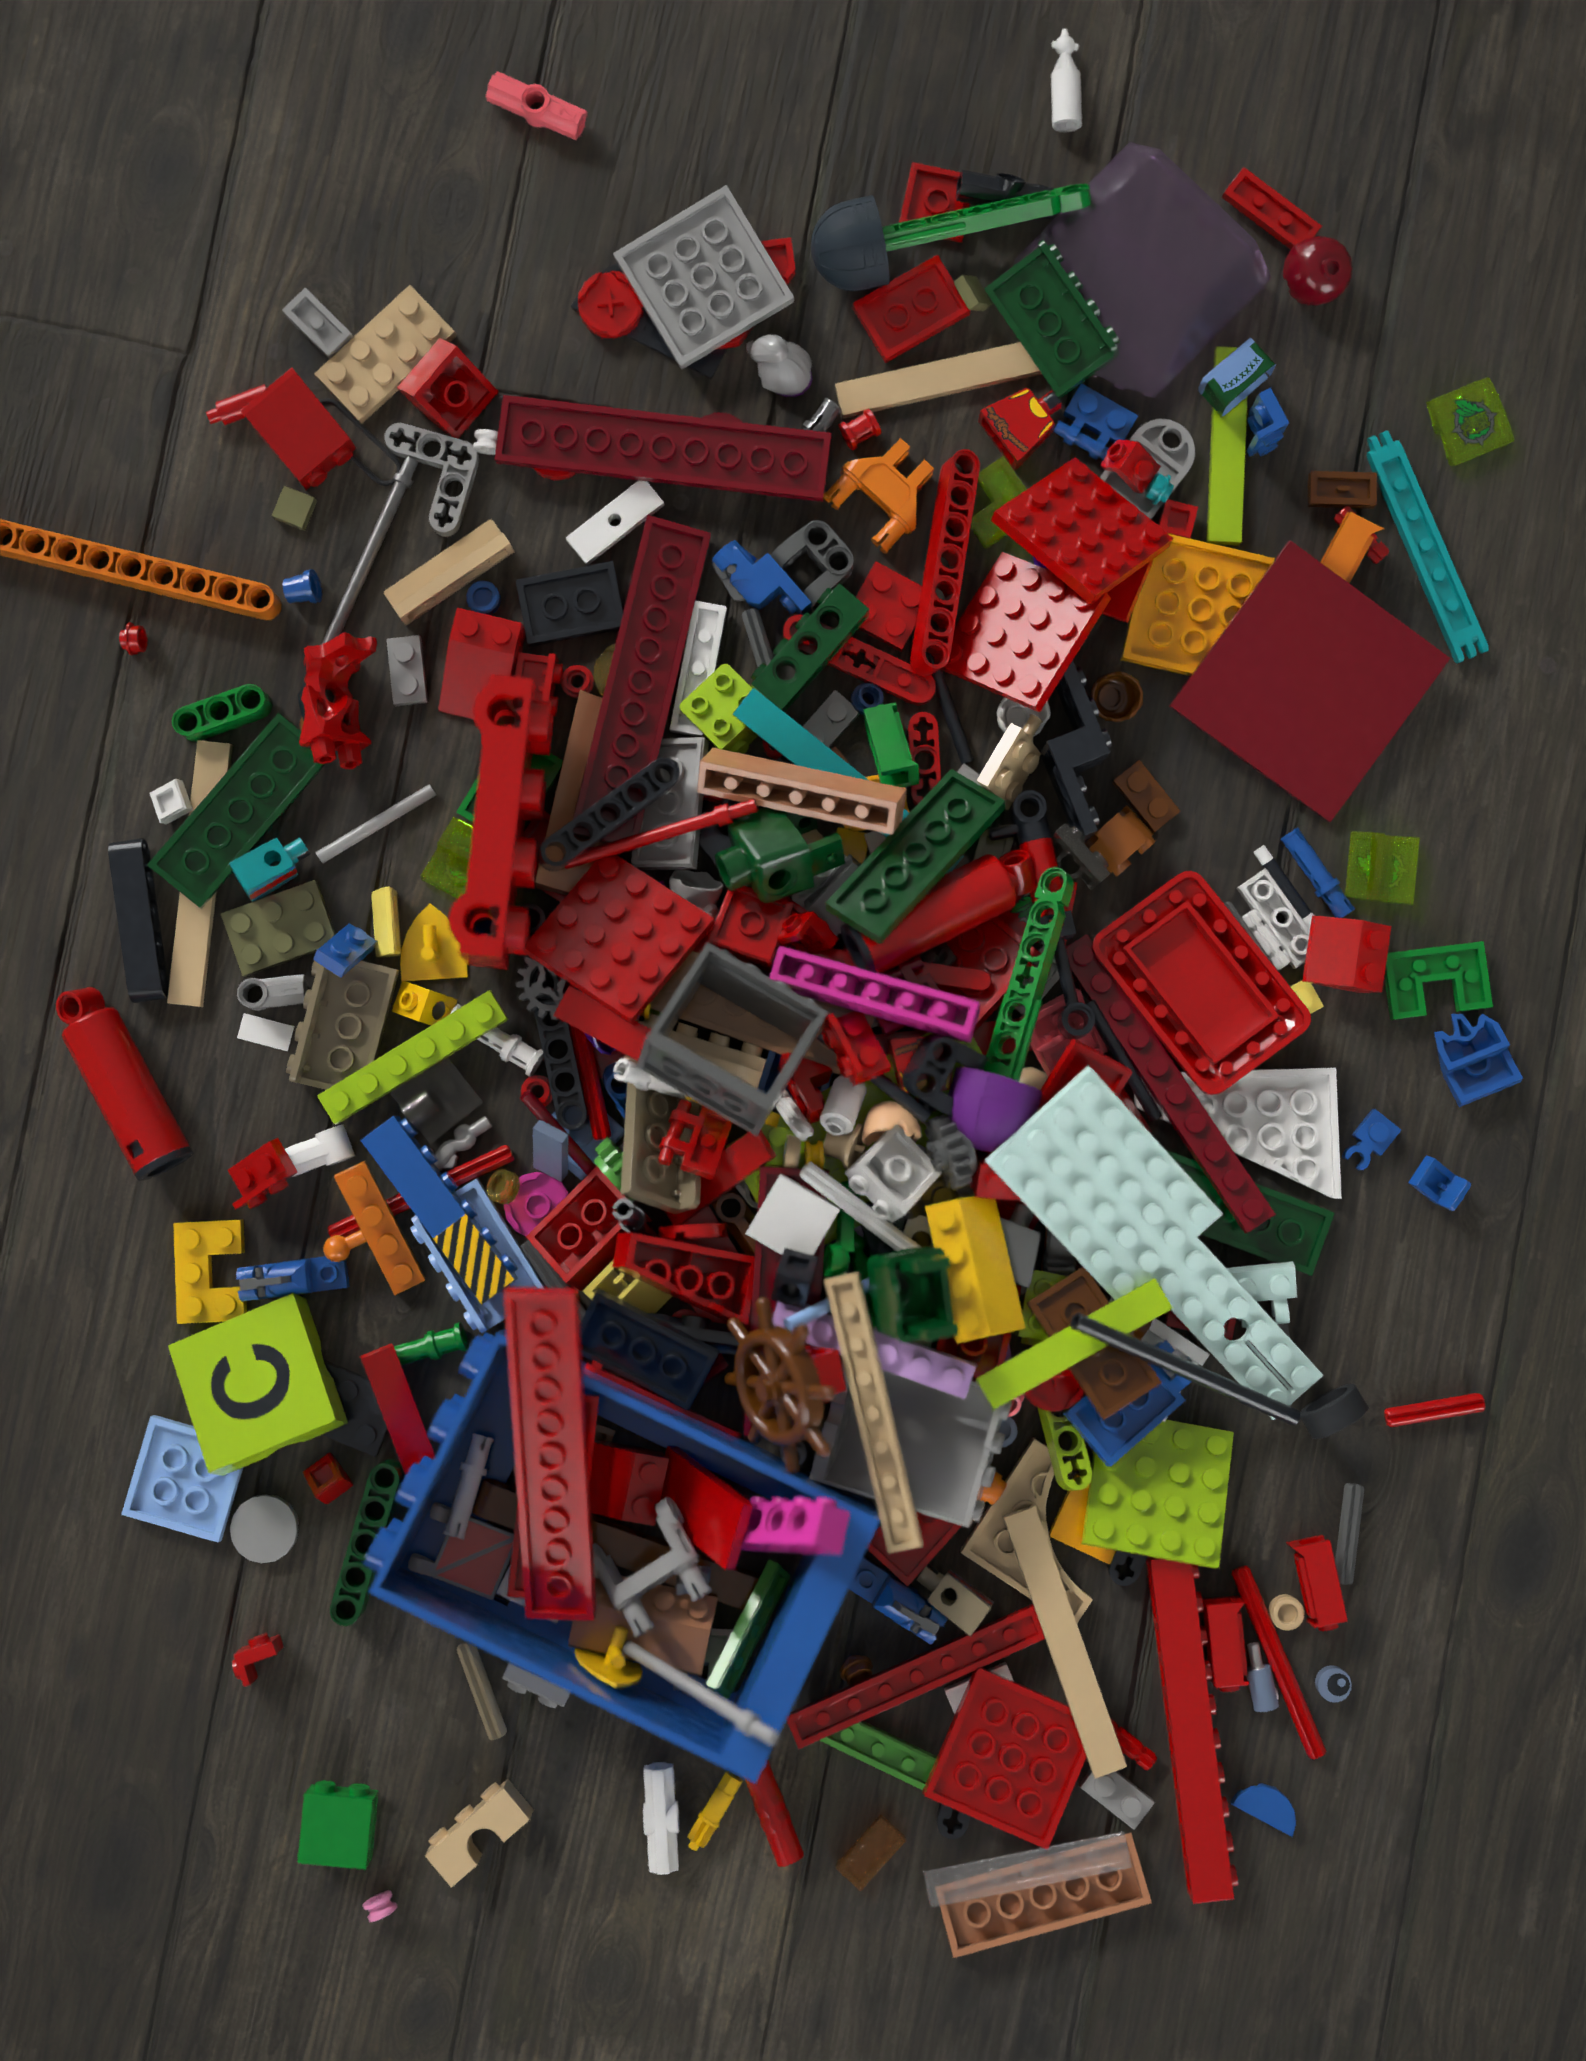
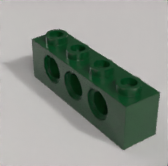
[751,583,870,712]

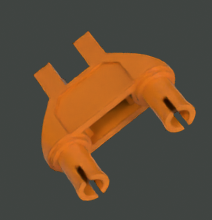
[824,438,934,554]

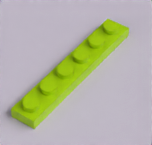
[317,990,509,1125]

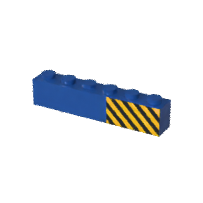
[361,1116,518,1304]

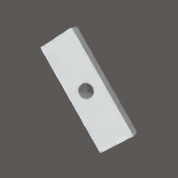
[566,480,664,566]
[1237,868,1310,969]

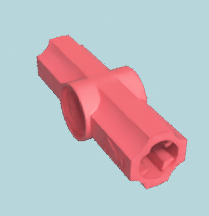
[486,71,587,140]

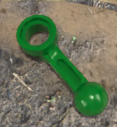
[823,1181,860,1278]

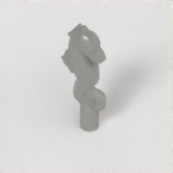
[430,1115,493,1171]

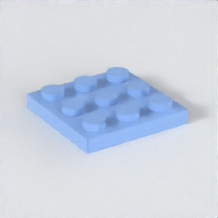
[121,1415,243,1543]

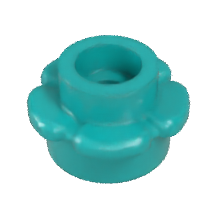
[1145,473,1174,505]

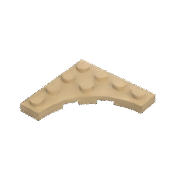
[960,1437,1093,1623]

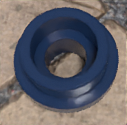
[851,683,883,715]

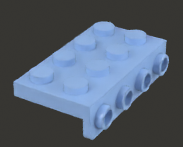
[410,1178,546,1333]

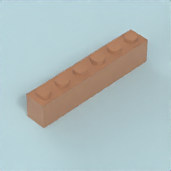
[697,748,907,835]

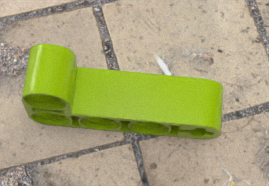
[1037,1407,1092,1491]

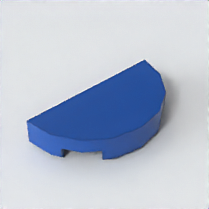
[1230,1783,1296,1837]

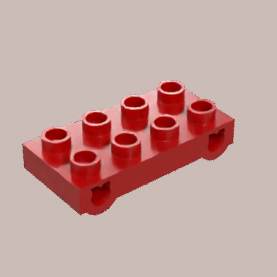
[448,674,554,970]

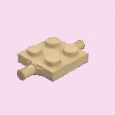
[977,714,1043,810]

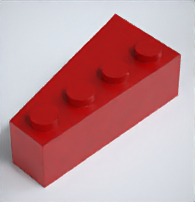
[612,1233,755,1325]

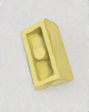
[371,886,401,958]

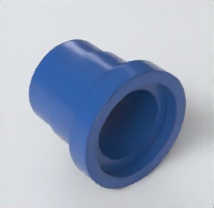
[283,569,322,604]

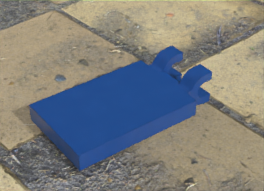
[1063,1340,1192,1467]

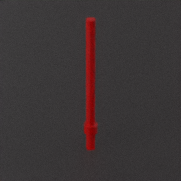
[562,799,758,869]

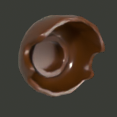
[1090,671,1143,722]

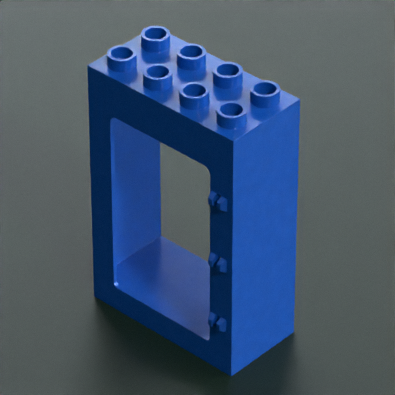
[363,1329,880,1783]

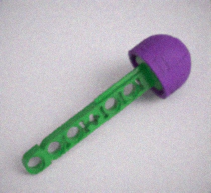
[948,867,1074,1152]

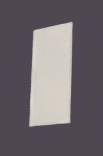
[237,1013,294,1051]

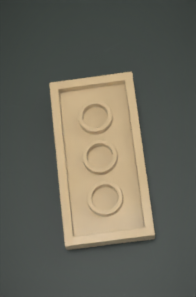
[314,285,457,424]

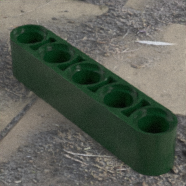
[330,1459,405,1626]

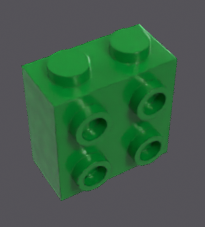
[297,1780,379,1869]

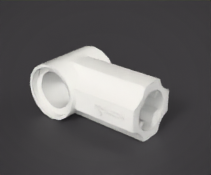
[285,1124,355,1177]

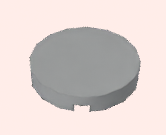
[230,1494,299,1563]

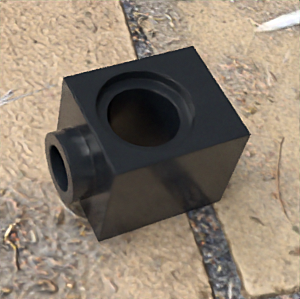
[771,1248,818,1309]

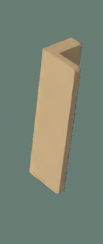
[384,520,514,625]

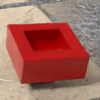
[1159,499,1198,539]

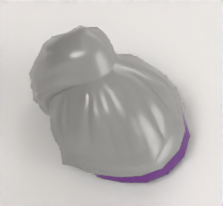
[746,334,813,397]

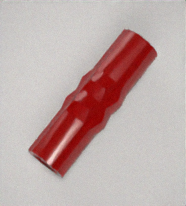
[744,1758,804,1867]

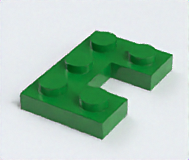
[1384,941,1493,1020]

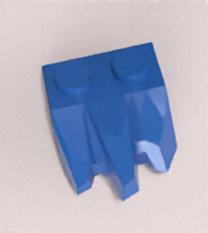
[1434,1014,1523,1107]

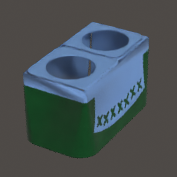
[1198,338,1276,417]

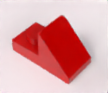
[778,1052,833,1124]

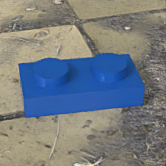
[313,923,377,978]

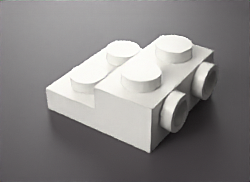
[845,1125,942,1223]

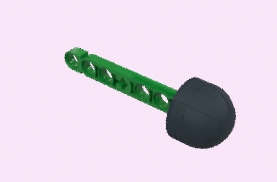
[811,184,1092,291]

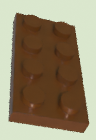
[1027,1266,1162,1421]

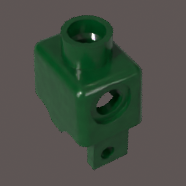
[715,806,845,903]
[867,1247,959,1343]

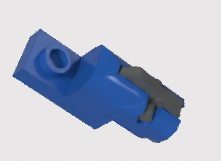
[712,540,812,615]
[236,1256,350,1301]
[848,1556,947,1644]

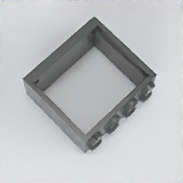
[637,942,828,1136]

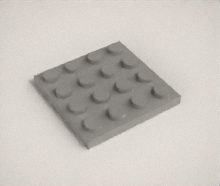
[613,185,795,370]

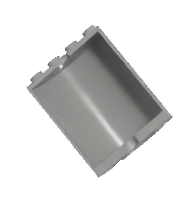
[809,1361,1012,1528]

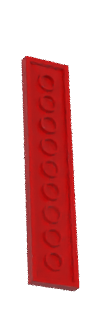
[504,1287,597,1621]

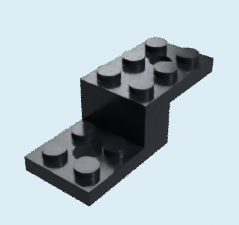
[1040,660,1112,844]

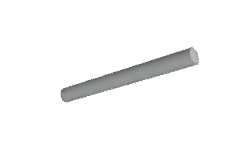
[316,784,436,863]

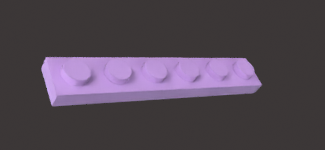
[773,1302,977,1399]

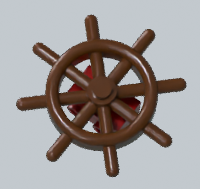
[724,1297,846,1474]

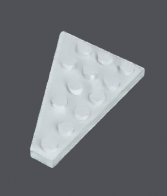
[1134,1068,1341,1199]

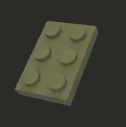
[221,880,336,977]

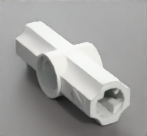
[643,1762,679,1875]

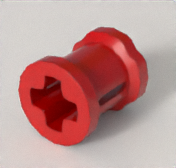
[839,408,882,451]

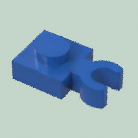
[1342,1109,1401,1170]

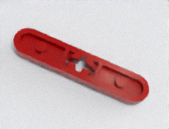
[783,614,936,706]

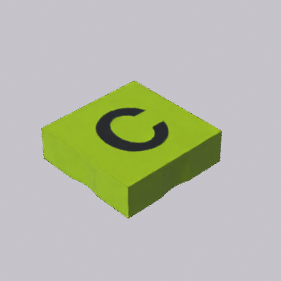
[168,1293,348,1476]

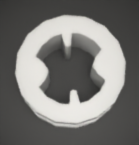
[473,429,498,455]

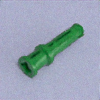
[394,1322,469,1366]

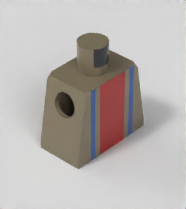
[917,1564,994,1636]

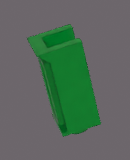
[864,702,919,788]

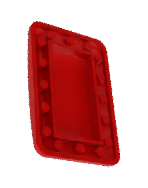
[1092,871,1311,1095]

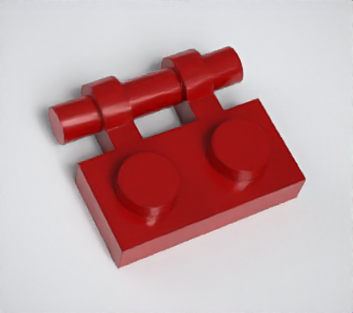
[658,1099,733,1180]

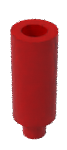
[206,384,267,425]

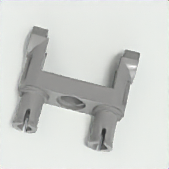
[593,1497,712,1638]

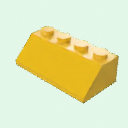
[925,1196,1026,1344]

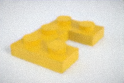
[173,1219,247,1324]

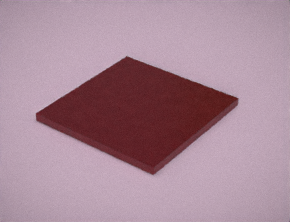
[1169,540,1451,822]

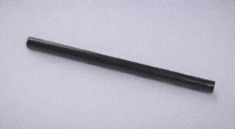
[1070,1312,1300,1426]

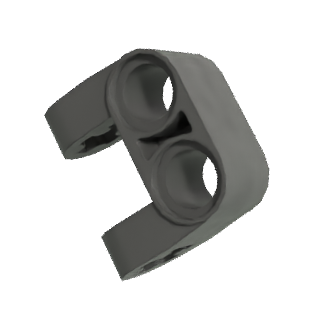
[771,520,854,608]

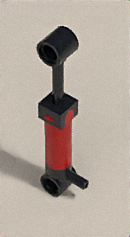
[988,790,1095,1040]

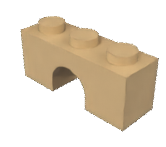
[425,1779,534,1888]

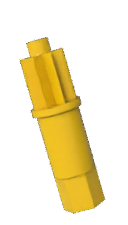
[687,1771,743,1851]

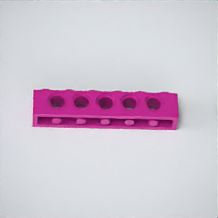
[769,946,980,1043]
[691,1496,850,1555]

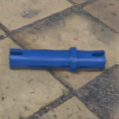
[1280,827,1355,918]

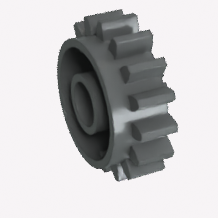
[925,1114,977,1191]

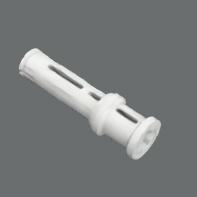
[450,1004,544,1077]

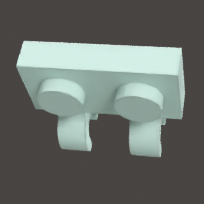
[1226,1261,1297,1328]

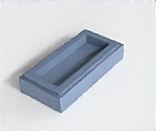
[533,1120,568,1182]

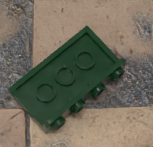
[984,240,1121,399]

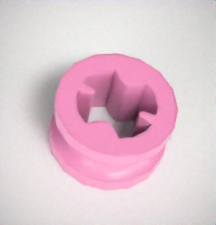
[362,1890,398,1922]

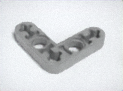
[384,423,479,537]

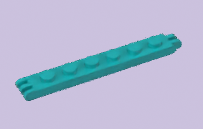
[1366,430,1489,664]

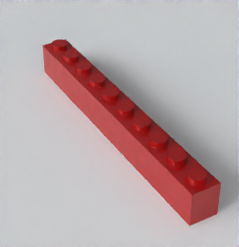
[1146,1557,1238,1904]

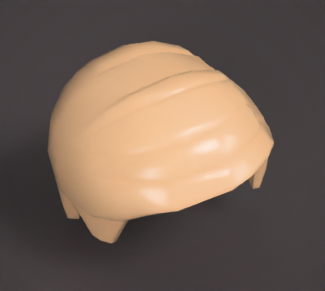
[862,1101,921,1146]

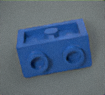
[1246,388,1289,457]

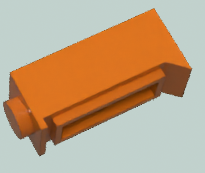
[1321,512,1384,583]

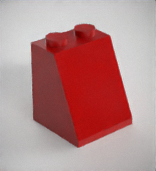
[240,367,356,490]

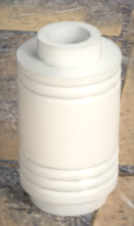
[820,1074,866,1136]

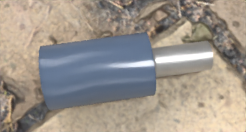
[1246,1642,1279,1712]

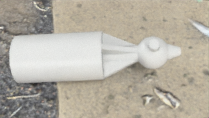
[1051,29,1082,132]

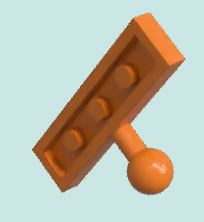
[323,1160,425,1295]

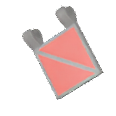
[408,1502,514,1600]

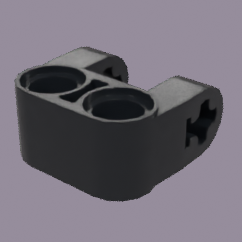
[902,1034,989,1118]

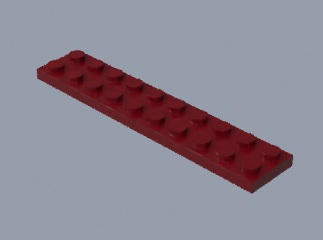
[494,395,832,502]
[573,515,711,851]

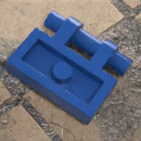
[1053,383,1138,461]

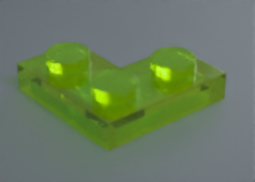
[971,456,1027,550]

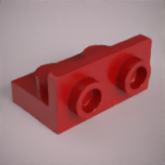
[821,1011,891,1086]
[228,1138,298,1210]

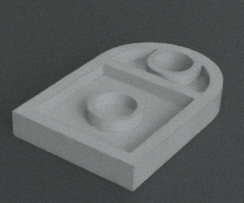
[1100,419,1195,519]

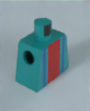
[229,838,310,902]

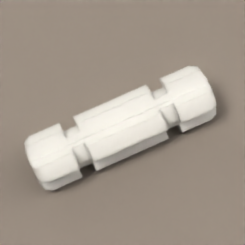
[1242,909,1291,970]
[775,1090,814,1141]

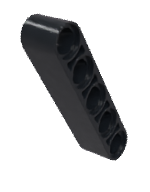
[538,757,680,871]
[108,838,169,1003]

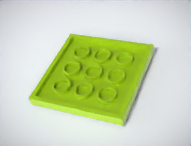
[1082,1420,1234,1569]

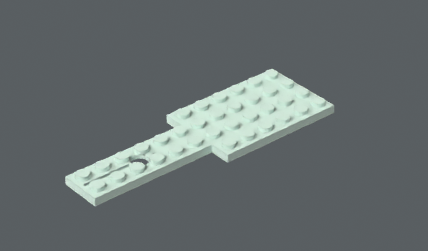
[985,1066,1323,1420]

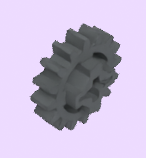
[516,957,585,1020]

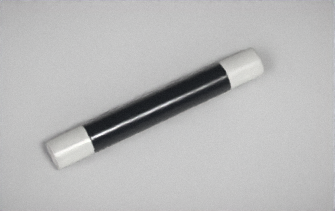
[1253,845,1314,930]

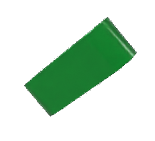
[172,684,272,742]

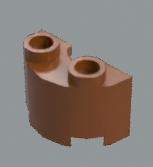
[1079,805,1156,878]

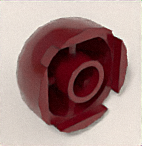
[1283,236,1352,306]

